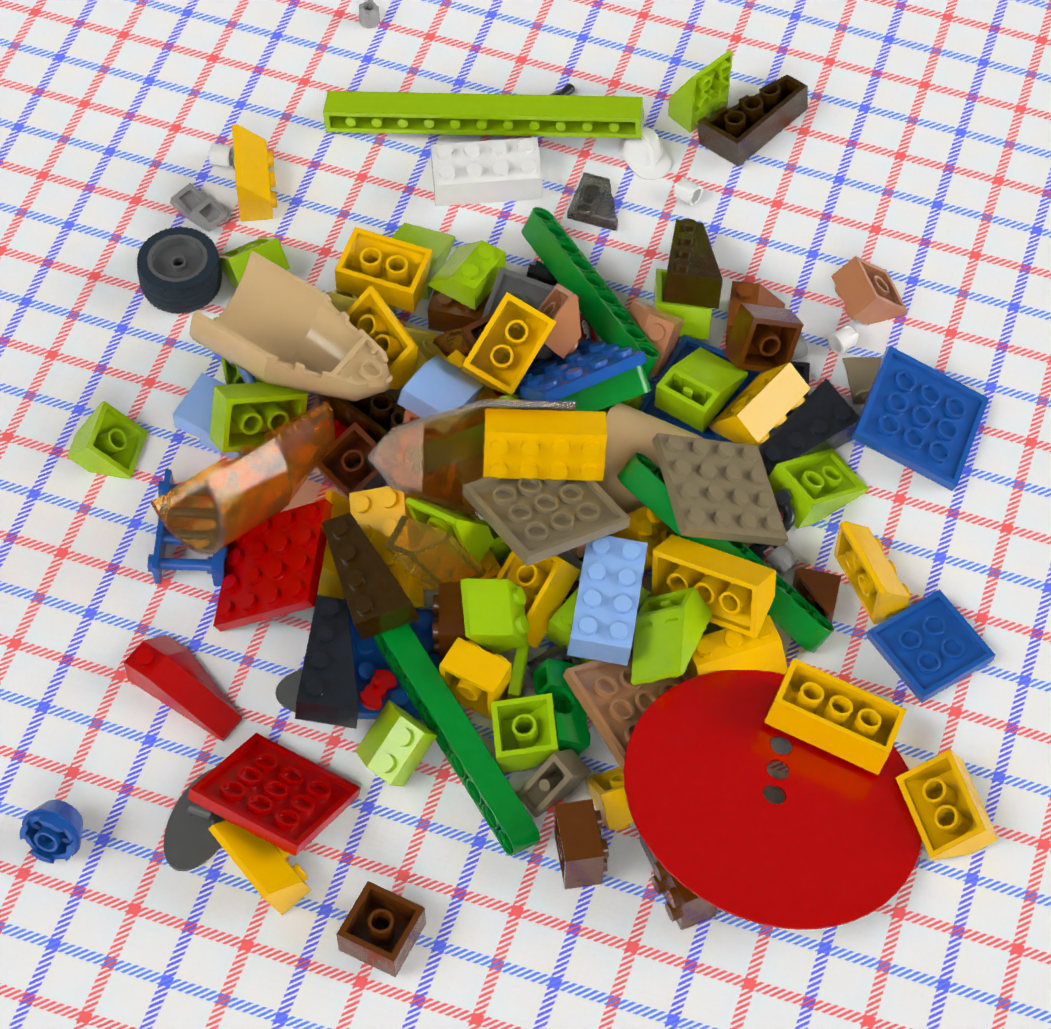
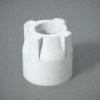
[208,143,234,167]
[674,177,703,206]
[828,325,859,355]

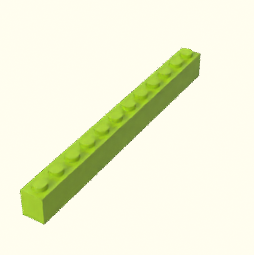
[323,91,644,138]

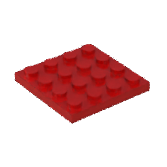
[213,499,333,632]
[187,733,361,856]

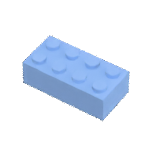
[567,536,648,666]

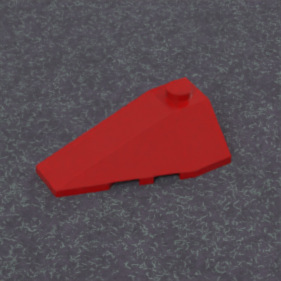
[124,635,242,742]

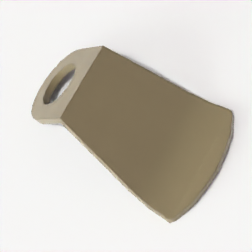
[842,357,882,404]

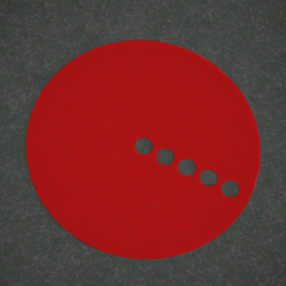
[623,670,922,930]

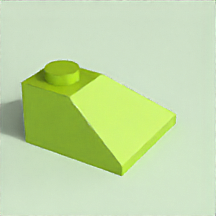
[67,401,148,479]

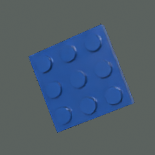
[867,589,995,703]

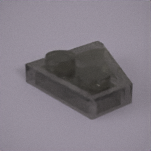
[567,172,618,231]

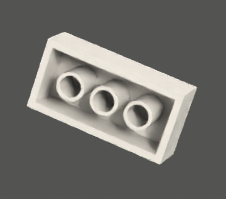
[431,137,543,206]

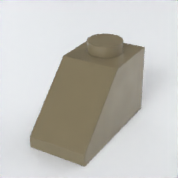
[516,748,592,818]

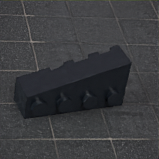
[758,379,859,477]
[295,595,359,729]

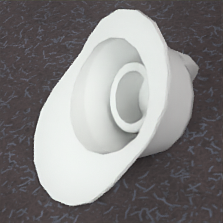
[618,127,672,180]

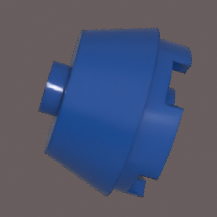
[19,800,83,864]

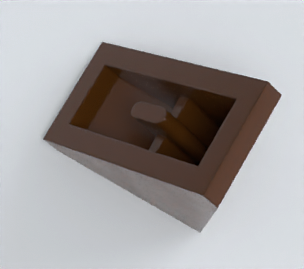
[792,567,841,624]

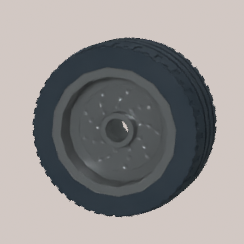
[137,227,222,314]

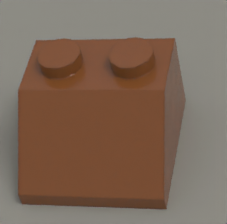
[725,281,785,345]

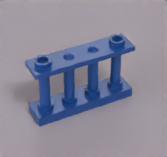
[147,469,238,586]

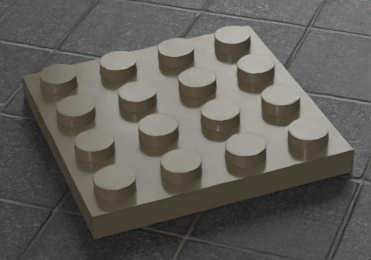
[652,433,788,546]
[462,477,630,566]

